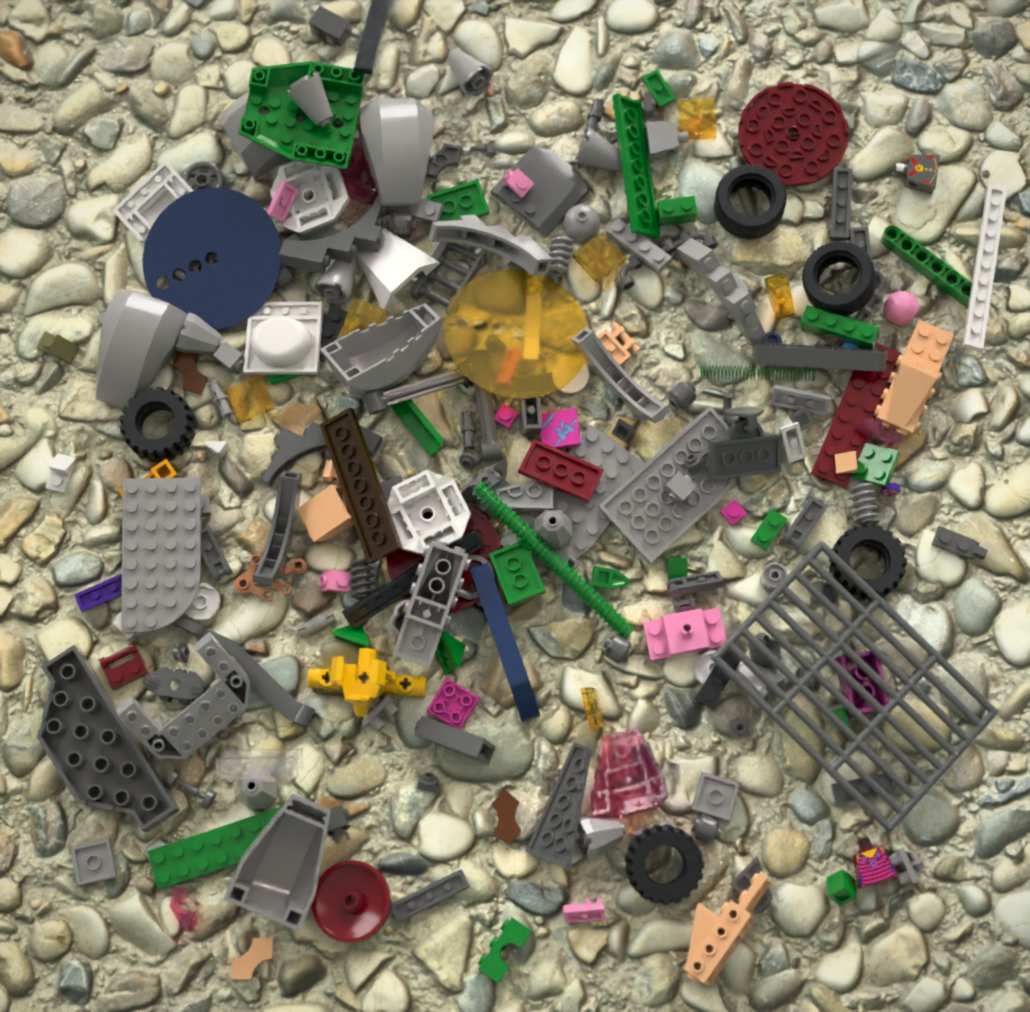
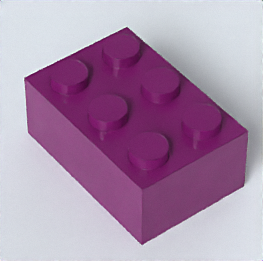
[835,651,889,717]

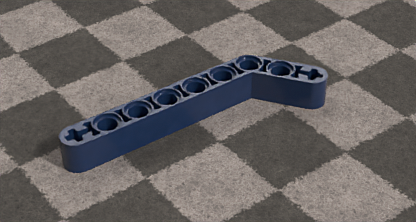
[470,563,541,722]

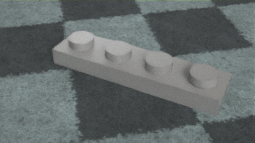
[605,218,672,273]

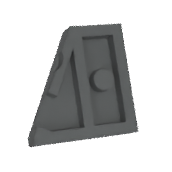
[729,856,773,913]

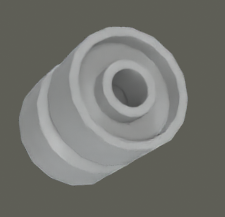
[760,563,788,593]

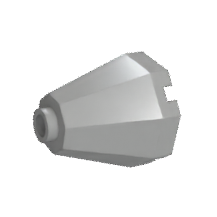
[176,312,223,354]
[534,510,572,549]
[735,663,785,712]
[237,769,279,810]
[577,817,625,860]

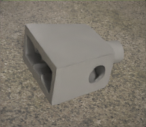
[645,121,689,161]

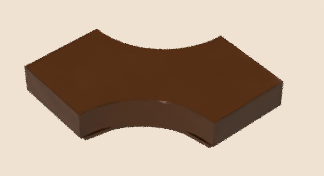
[172,351,208,395]
[492,789,522,846]

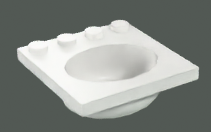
[243,301,324,375]

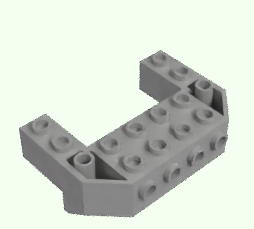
[116,632,250,759]

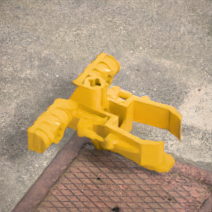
[307,648,427,717]

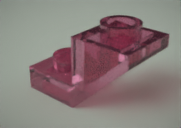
[855,418,902,445]
[169,886,198,932]

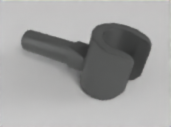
[470,143,496,157]

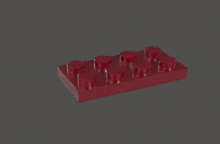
[518,439,604,503]

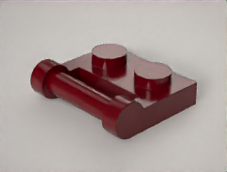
[98,642,149,691]

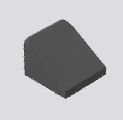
[811,581,835,603]

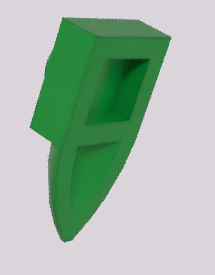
[590,566,630,589]

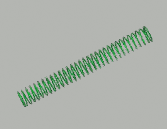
[700,365,815,381]

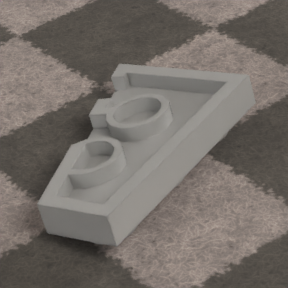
[496,480,554,511]

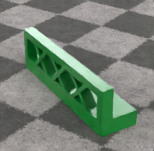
[390,384,446,458]

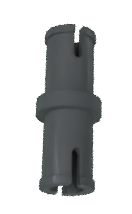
[584,98,604,134]
[461,410,476,450]

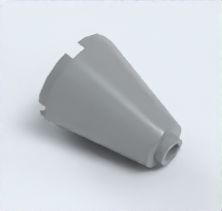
[447,49,494,98]
[286,72,333,128]
[574,128,622,172]
[314,256,357,305]

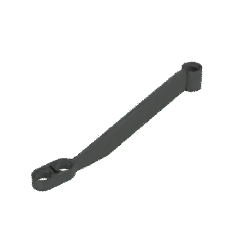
[173,617,315,728]

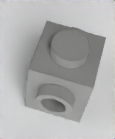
[663,471,696,503]

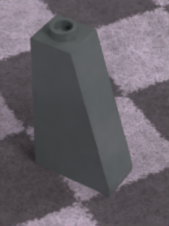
[414,716,496,765]

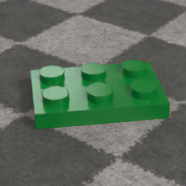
[426,179,490,221]
[489,541,546,607]

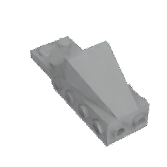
[392,540,471,667]

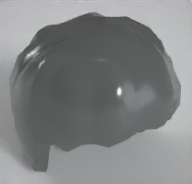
[748,633,781,668]

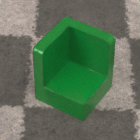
[827,869,857,906]

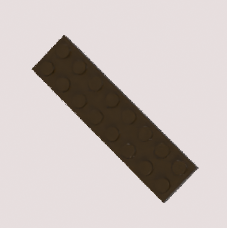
[320,408,403,564]

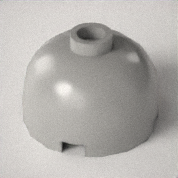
[563,204,600,243]

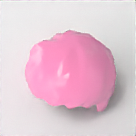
[883,291,919,326]

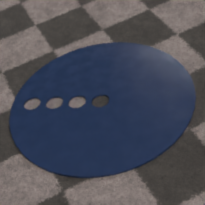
[143,188,281,330]

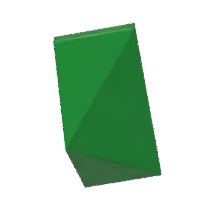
[331,624,371,648]
[436,631,466,675]

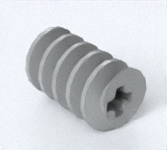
[548,235,575,277]
[850,483,879,525]

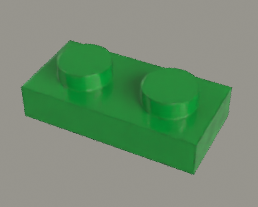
[642,69,676,109]
[750,508,788,551]

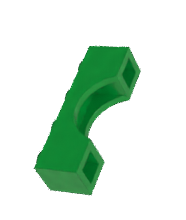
[800,305,879,349]

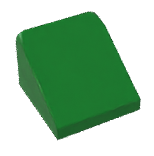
[667,558,688,580]
[831,708,850,727]

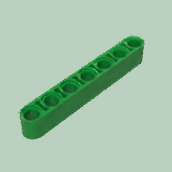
[881,225,991,309]

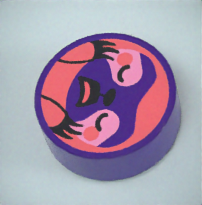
[881,482,900,496]

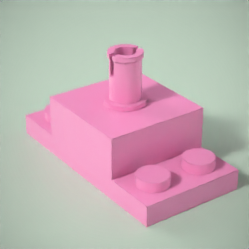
[643,608,726,661]

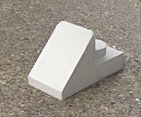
[779,422,807,463]
[46,453,77,494]

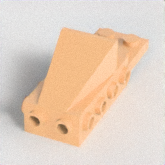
[873,320,954,439]
[684,871,773,986]

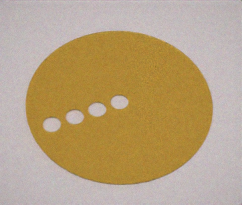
[444,269,589,399]

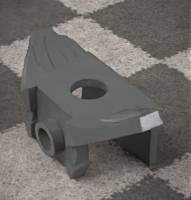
[460,460,511,513]
[143,667,207,705]

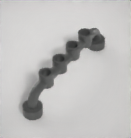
[618,231,718,291]
[815,264,886,347]

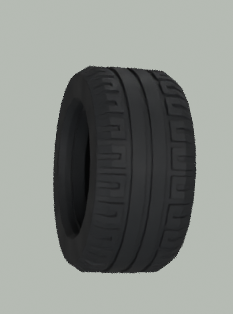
[714,164,787,239]
[802,241,876,316]

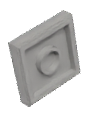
[691,772,740,822]
[70,838,118,887]

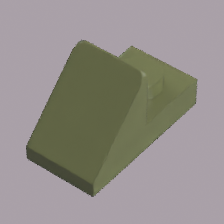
[36,331,79,364]

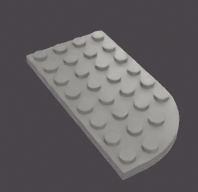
[598,406,735,564]
[500,424,645,567]
[121,477,201,633]

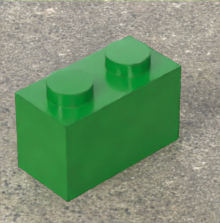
[657,196,697,226]

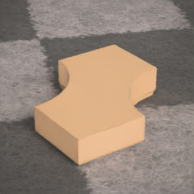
[231,938,274,980]

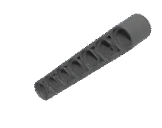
[754,343,888,372]

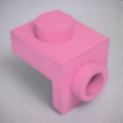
[502,169,534,198]
[319,570,351,593]

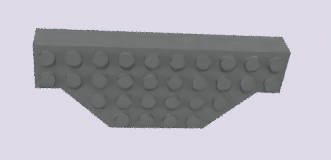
[37,645,181,832]

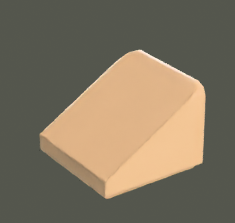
[834,451,857,474]

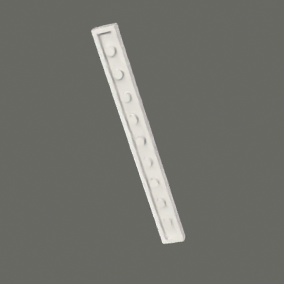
[962,184,1007,352]

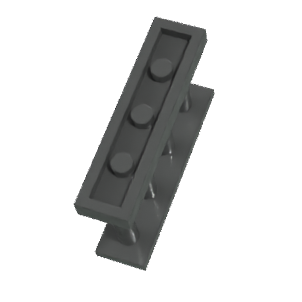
[410,242,488,318]

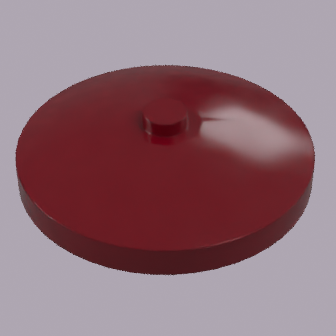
[311,860,392,943]

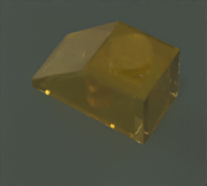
[764,273,795,320]

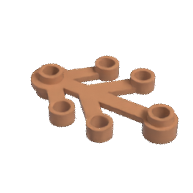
[234,554,308,602]

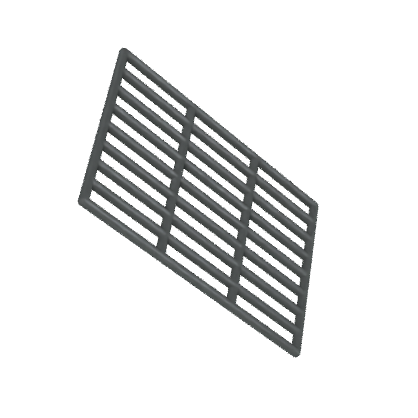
[711,541,998,832]

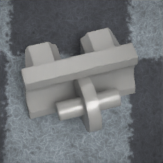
[363,695,398,731]
[889,847,926,885]

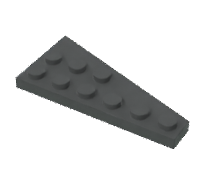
[525,742,592,870]

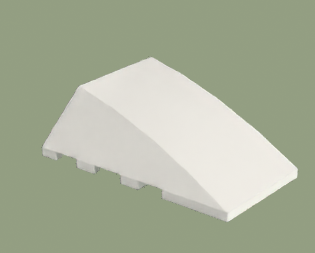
[356,227,440,313]

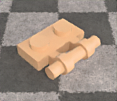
[597,322,641,366]

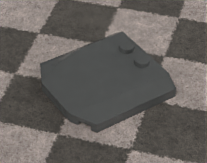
[490,146,588,238]

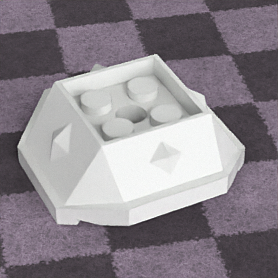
[270,161,350,235]
[387,470,471,555]

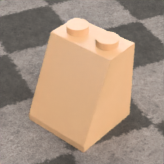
[297,485,354,542]

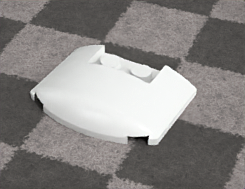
[112,160,193,242]

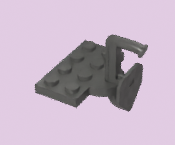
[708,392,782,480]

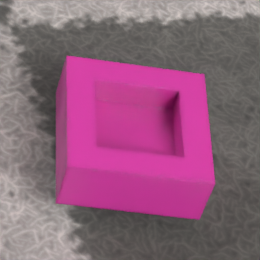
[494,404,519,430]
[720,499,747,527]

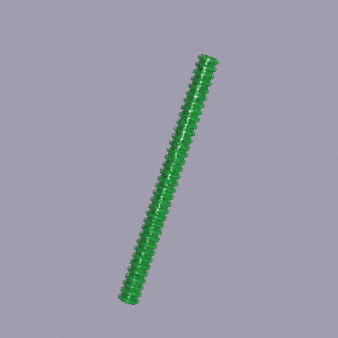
[472,482,635,639]

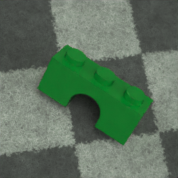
[477,917,532,983]

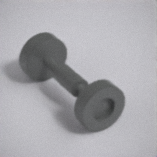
[166,769,217,810]

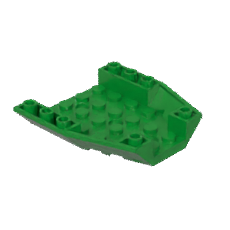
[238,61,365,170]

